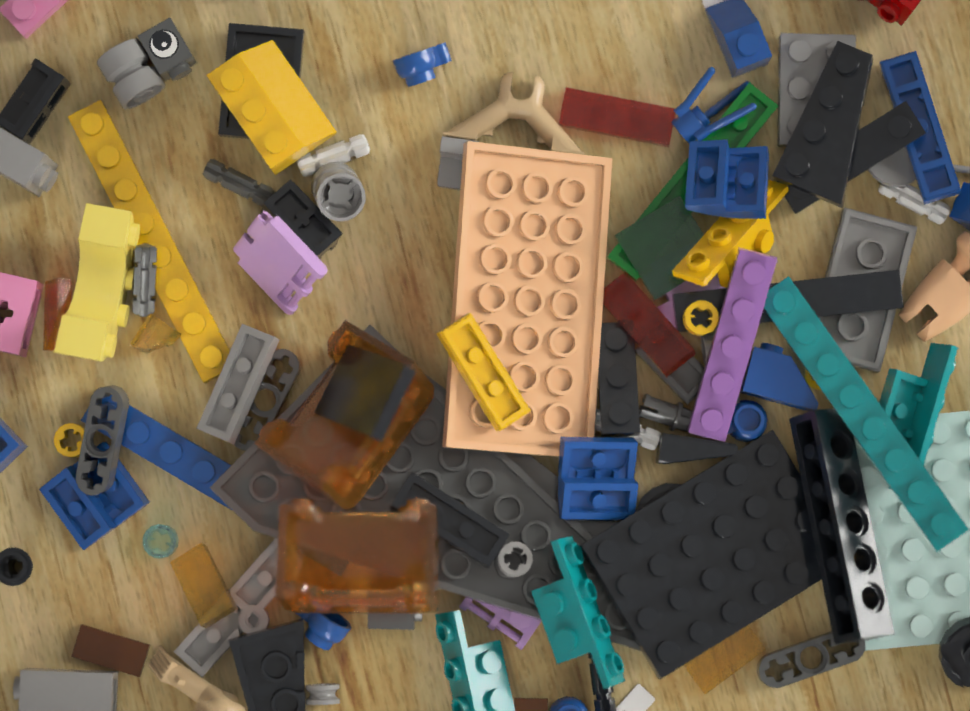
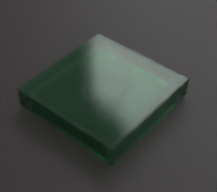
[614,196,704,301]

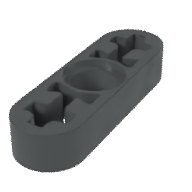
[234,349,301,451]
[76,385,129,495]
[757,631,865,688]

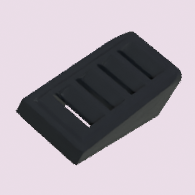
[656,433,738,464]

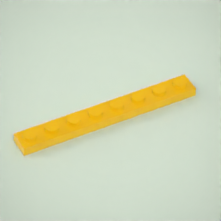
[67,99,230,383]

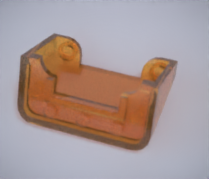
[254,320,434,510]
[275,499,439,614]

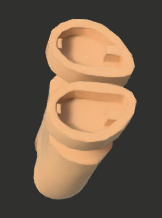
[898,231,970,342]

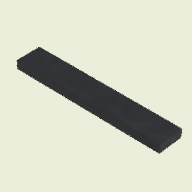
[672,270,904,333]

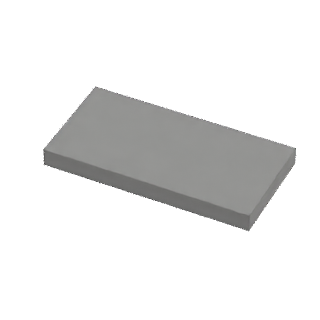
[818,207,917,373]

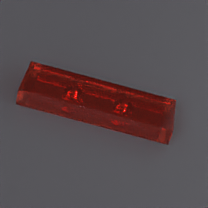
[558,87,675,147]
[603,272,696,378]

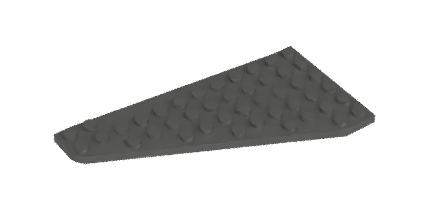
[210,325,642,652]

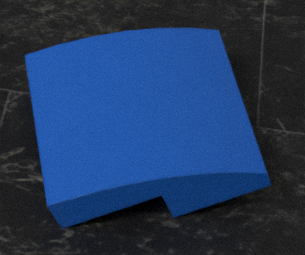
[685,140,769,219]
[558,437,638,520]
[39,442,150,550]

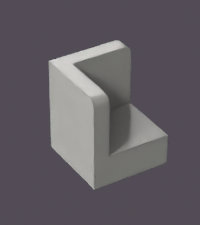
[437,136,479,190]

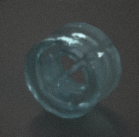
[142,524,179,558]

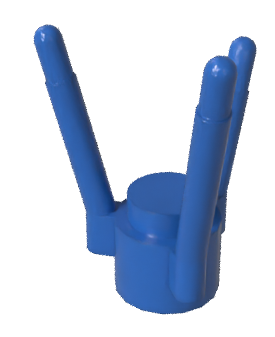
[671,67,757,143]

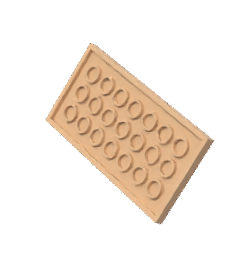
[442,141,612,457]

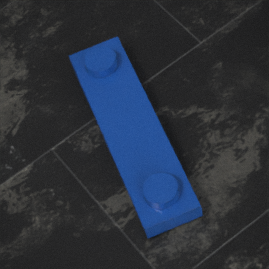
[880,51,961,205]

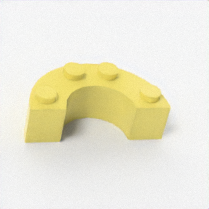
[54,203,140,362]

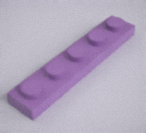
[687,247,777,442]

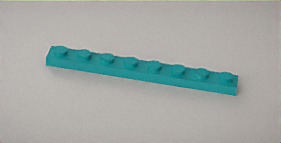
[763,276,969,552]

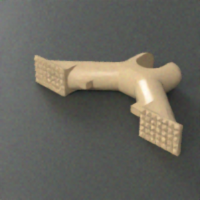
[443,72,585,155]
[148,645,247,711]

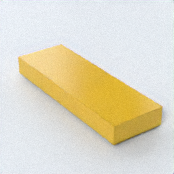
[436,312,531,432]

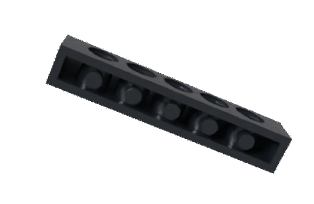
[789,409,895,645]

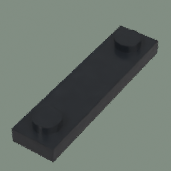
[776,101,926,214]

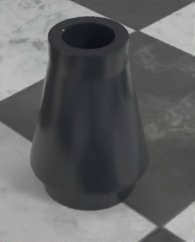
[0,547,33,586]

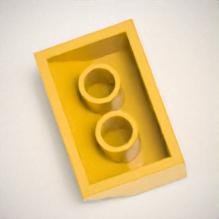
[206,40,337,175]

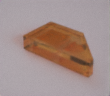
[43,278,72,351]

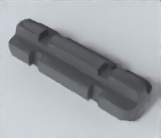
[203,159,275,206]
[132,243,157,317]

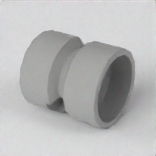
[97,38,166,109]
[311,162,366,222]

